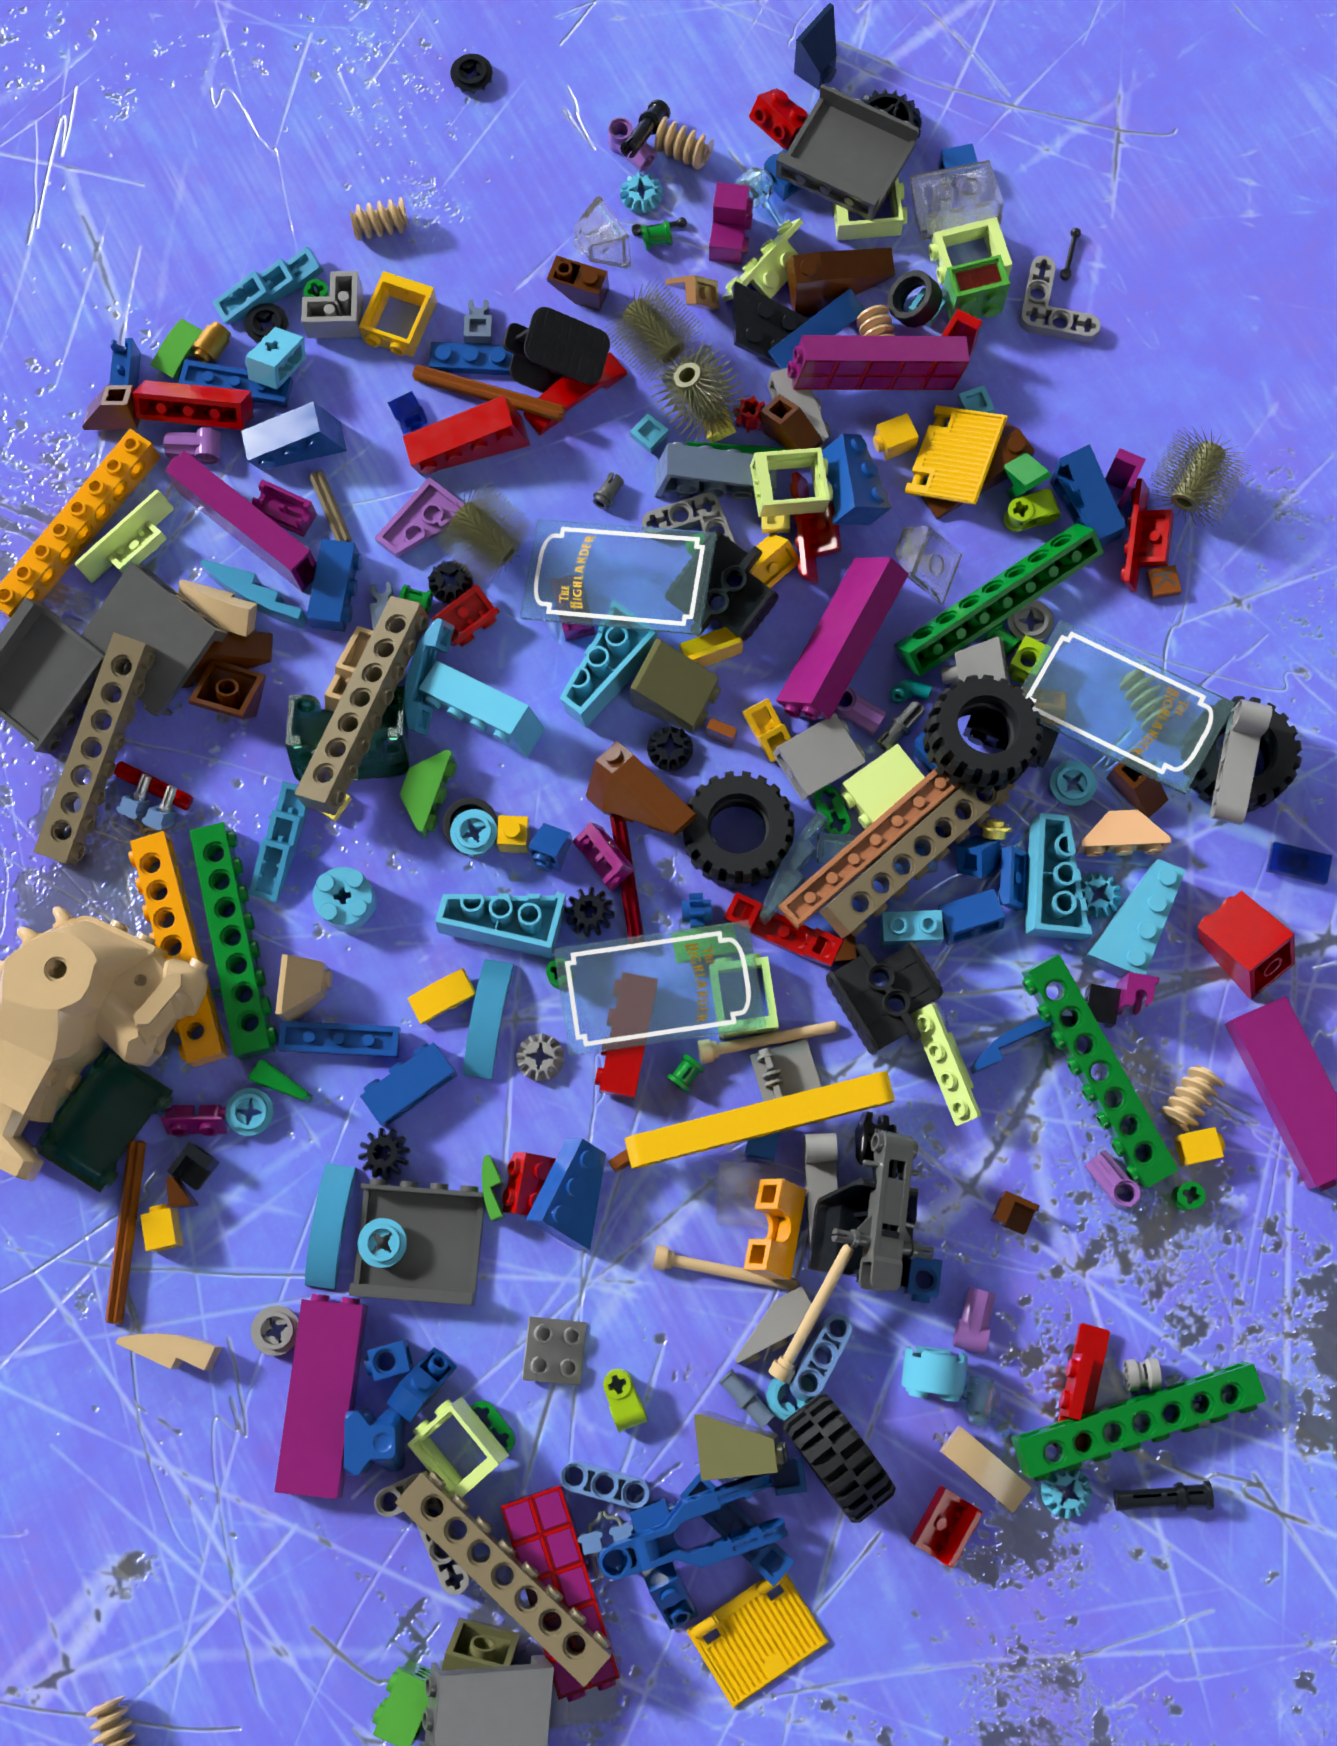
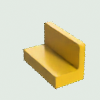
[734,534,800,588]
[679,627,743,667]

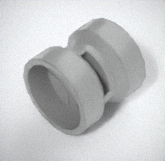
[1123,1358,1162,1392]

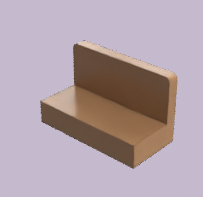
[666,275,719,311]

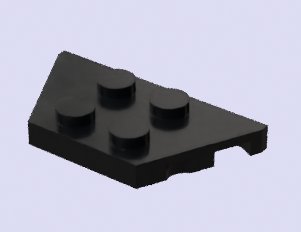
[731,281,809,367]

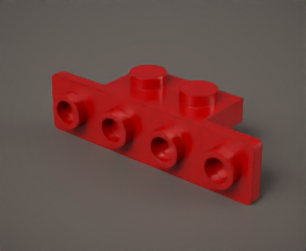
[790,472,842,585]
[1121,478,1174,592]
[1053,1323,1110,1450]

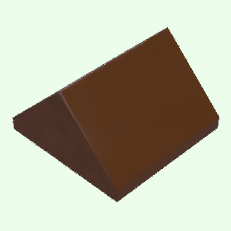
[188,659,266,720]

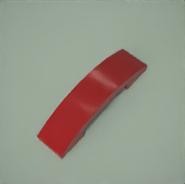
[523,352,628,436]
[724,892,844,967]

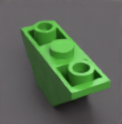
[399,750,457,839]

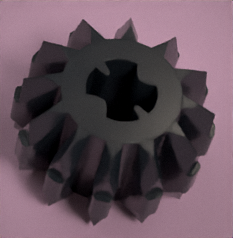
[564,887,615,938]
[358,1128,411,1180]

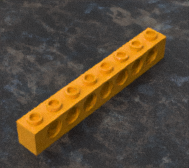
[0,428,161,620]
[128,831,229,1067]

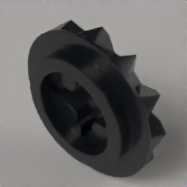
[450,54,493,94]
[244,303,289,343]
[428,559,473,604]
[647,725,693,771]

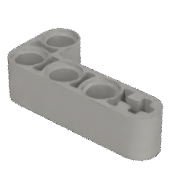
[1210,699,1272,825]
[803,1133,838,1252]
[374,1472,472,1595]

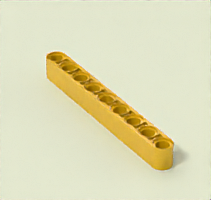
[624,1071,896,1169]

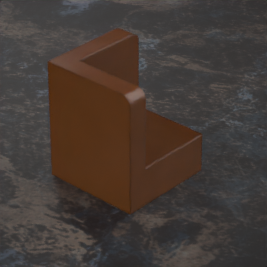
[990,1191,1040,1235]

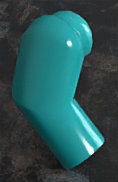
[889,679,932,703]

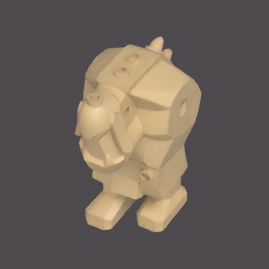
[0,906,209,1181]

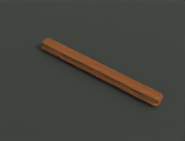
[412,365,566,422]
[105,1140,146,1324]

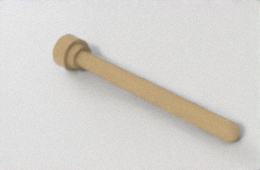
[697,1021,839,1064]
[768,1244,854,1384]
[652,1245,799,1291]

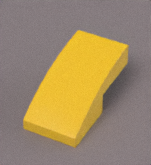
[742,698,791,763]
[407,969,476,1024]

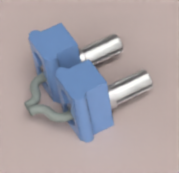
[116,774,177,834]
[578,1510,634,1579]

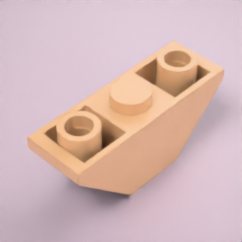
[1076,810,1171,857]

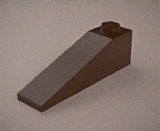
[785,248,895,316]
[921,423,1035,520]
[182,631,273,688]
[585,741,697,837]

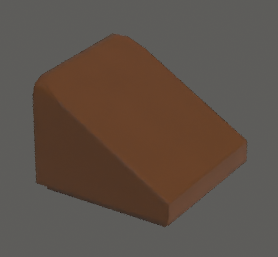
[833,933,858,966]
[166,1176,199,1209]

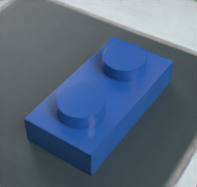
[998,846,1028,911]

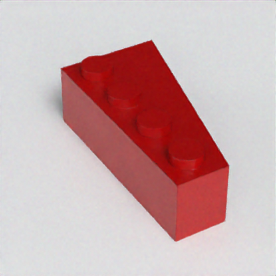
[403,395,530,475]

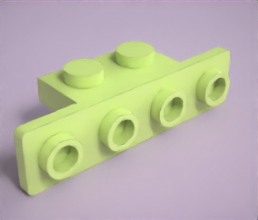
[722,218,804,302]
[74,490,174,583]
[911,1003,981,1126]

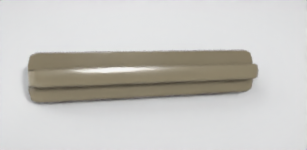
[310,470,352,542]

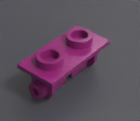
[161,1104,227,1137]

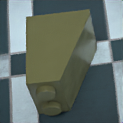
[630,638,721,735]
[694,1411,788,1481]
[442,1617,520,1671]

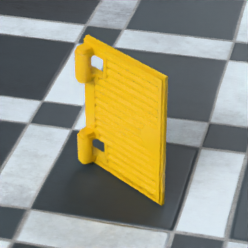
[905,405,1008,505]
[686,1573,829,1708]

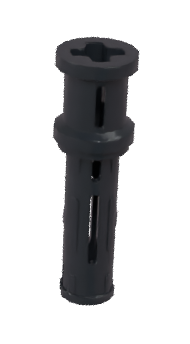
[620,99,671,158]
[1113,1480,1214,1512]

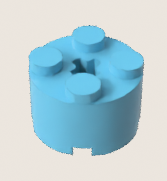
[313,867,377,931]
[901,1346,968,1402]

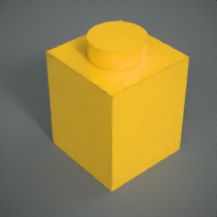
[873,413,919,461]
[497,815,531,853]
[1173,1127,1225,1167]
[140,1204,184,1252]

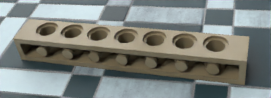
[294,596,429,816]
[33,632,156,865]
[819,783,1015,939]
[395,1470,612,1687]

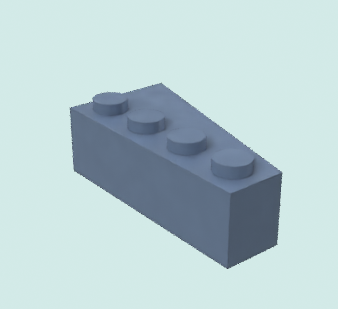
[654,442,777,500]

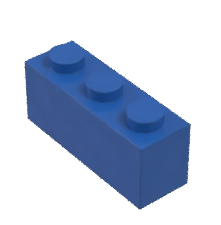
[306,539,362,632]
[360,1042,458,1128]

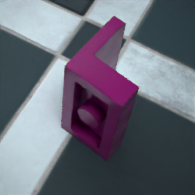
[1105,448,1146,510]

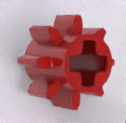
[733,396,765,433]

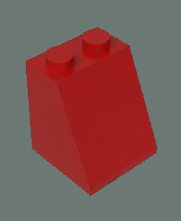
[1197,890,1295,1000]

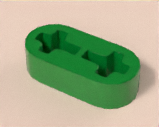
[813,785,851,840]
[471,1400,516,1453]

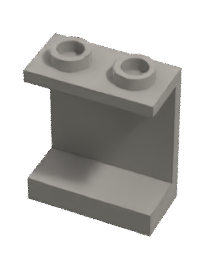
[772,713,866,802]

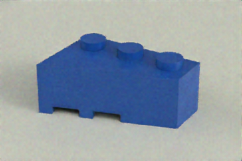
[1050,444,1126,546]
[526,1138,606,1250]

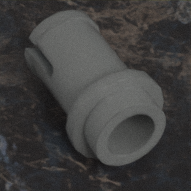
[593,472,624,510]

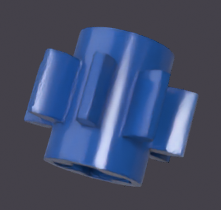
[681,893,712,930]

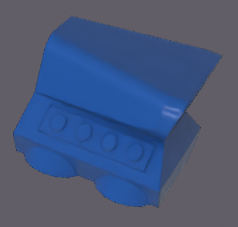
[344,1408,405,1476]

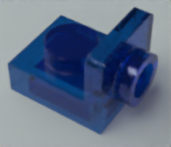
[387,391,428,434]

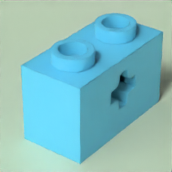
[245,327,306,390]
[879,910,944,948]

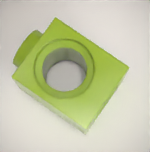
[1008,635,1051,686]

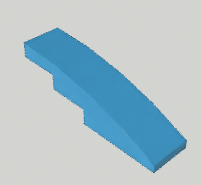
[212,246,324,325]
[200,559,307,629]
[248,781,308,902]

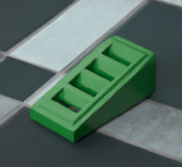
[247,1059,313,1102]

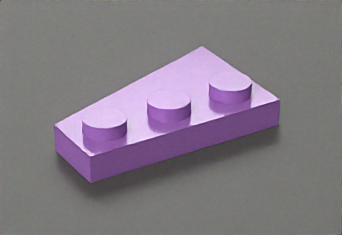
[374,477,464,558]

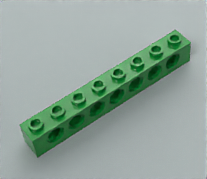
[894,523,1104,676]
[189,822,278,1060]
[1021,954,1179,1188]
[1011,1362,1266,1481]

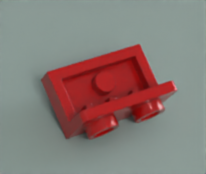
[749,88,808,149]
[431,584,500,647]
[502,1152,556,1216]
[909,1485,983,1568]

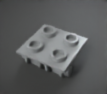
[750,1039,821,1102]
[522,1316,587,1385]

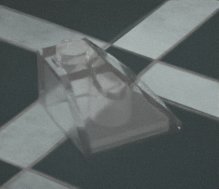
[573,195,631,268]
[895,526,962,604]
[716,1161,779,1227]

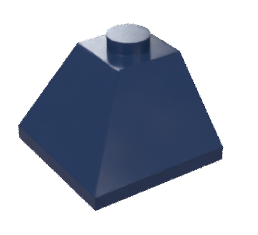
[794,2,837,90]

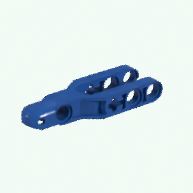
[598,1474,788,1580]

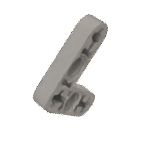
[1020,255,1101,343]
[642,493,736,544]

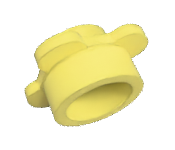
[978,819,1012,840]

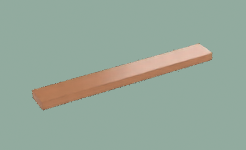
[778,767,962,930]

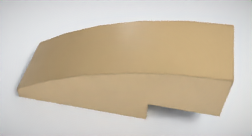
[178,579,258,637]
[324,626,373,712]
[116,1333,222,1370]
[939,1426,1032,1513]

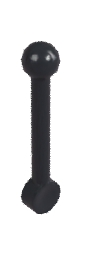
[632,217,687,236]
[1060,228,1081,281]

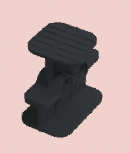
[503,307,610,393]
[665,529,779,641]
[826,941,943,1055]

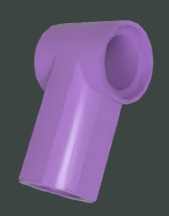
[608,117,657,172]
[163,427,222,464]
[833,686,887,735]
[1084,1150,1141,1210]
[953,1287,995,1355]

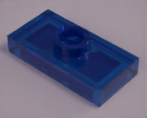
[1266,841,1333,885]

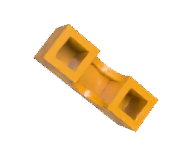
[743,1179,807,1280]

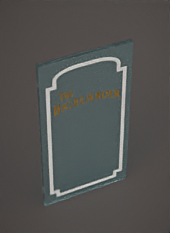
[520,519,717,635]
[1021,619,1235,795]
[553,920,766,1057]

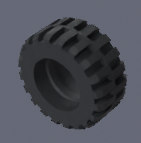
[923,674,1043,793]
[1180,696,1302,812]
[683,771,795,888]
[783,1394,896,1523]

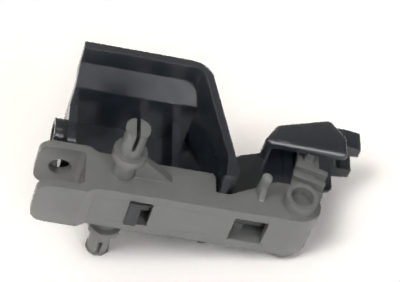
[807,1111,934,1292]

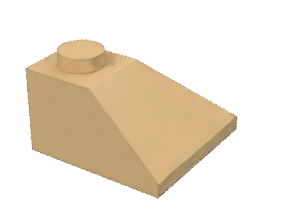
[275,954,333,1021]

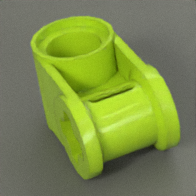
[1003,489,1061,532]
[603,1368,648,1433]

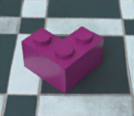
[709,182,754,264]

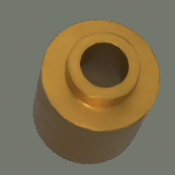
[192,321,231,364]

